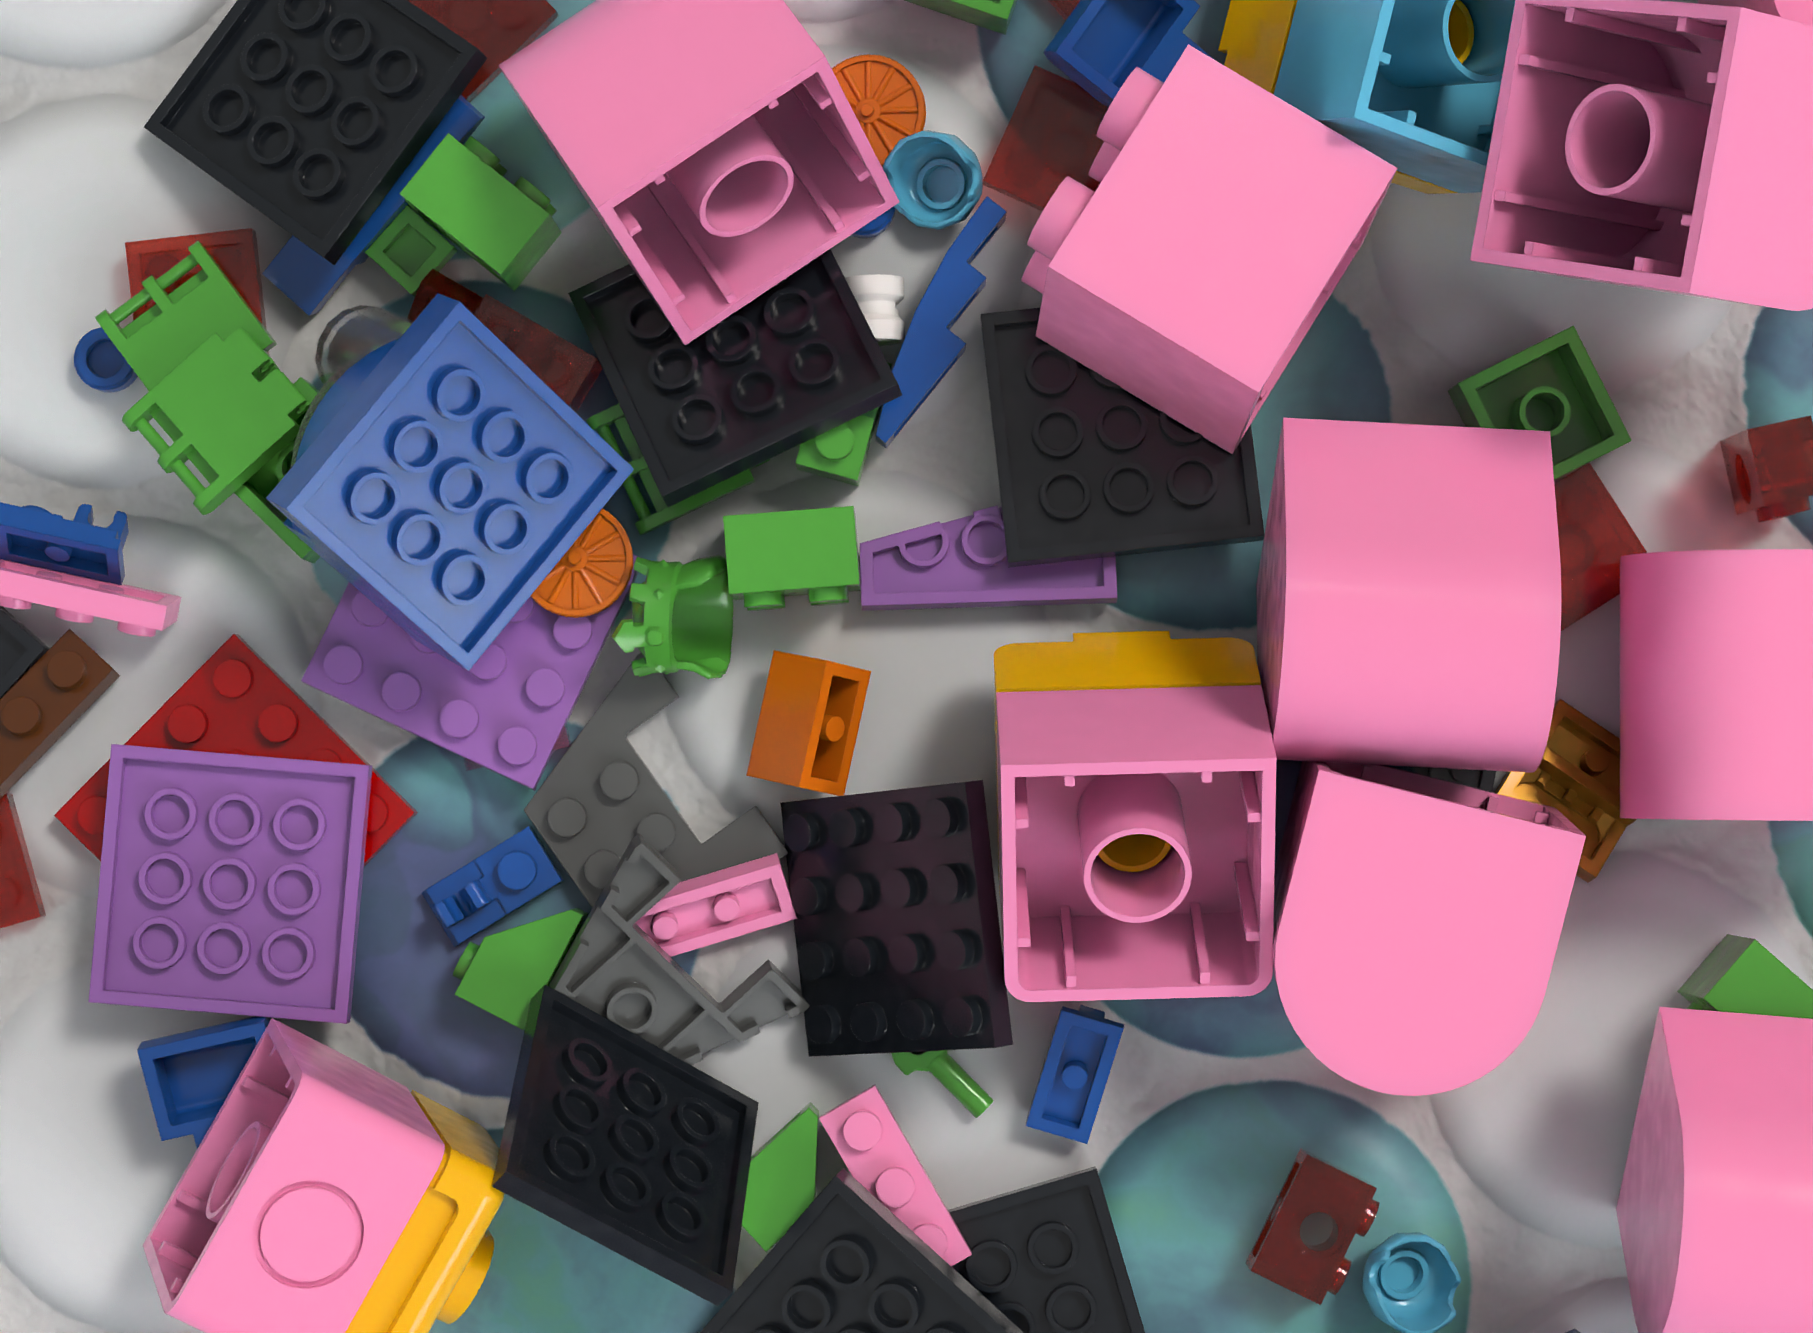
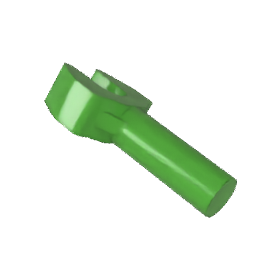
[892,1050,994,1118]

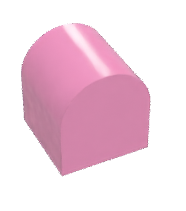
[498,0,900,345]
[1470,0,1813,311]
[1256,418,1561,773]
[1620,549,1813,821]
[1273,761,1586,1096]
[1616,1007,1813,1333]

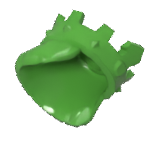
[611,555,733,679]

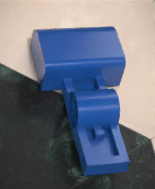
[1043,0,1215,107]
[137,1016,272,1149]

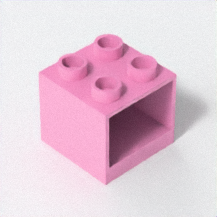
[1021,44,1398,454]

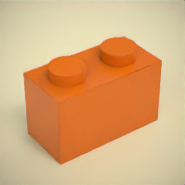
[746,650,871,796]

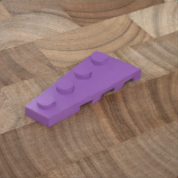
[860,505,1117,611]

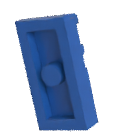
[0,502,129,585]
[422,826,564,947]
[1026,1005,1124,1144]

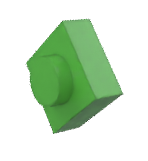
[365,205,457,298]

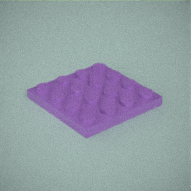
[301,554,641,791]
[88,744,373,1024]

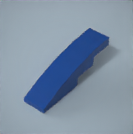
[262,95,485,316]
[876,196,1007,448]

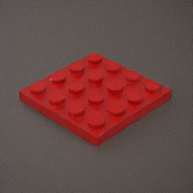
[54,634,418,866]

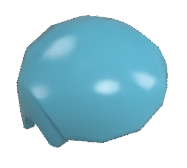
[883,130,983,230]
[1362,1232,1461,1333]

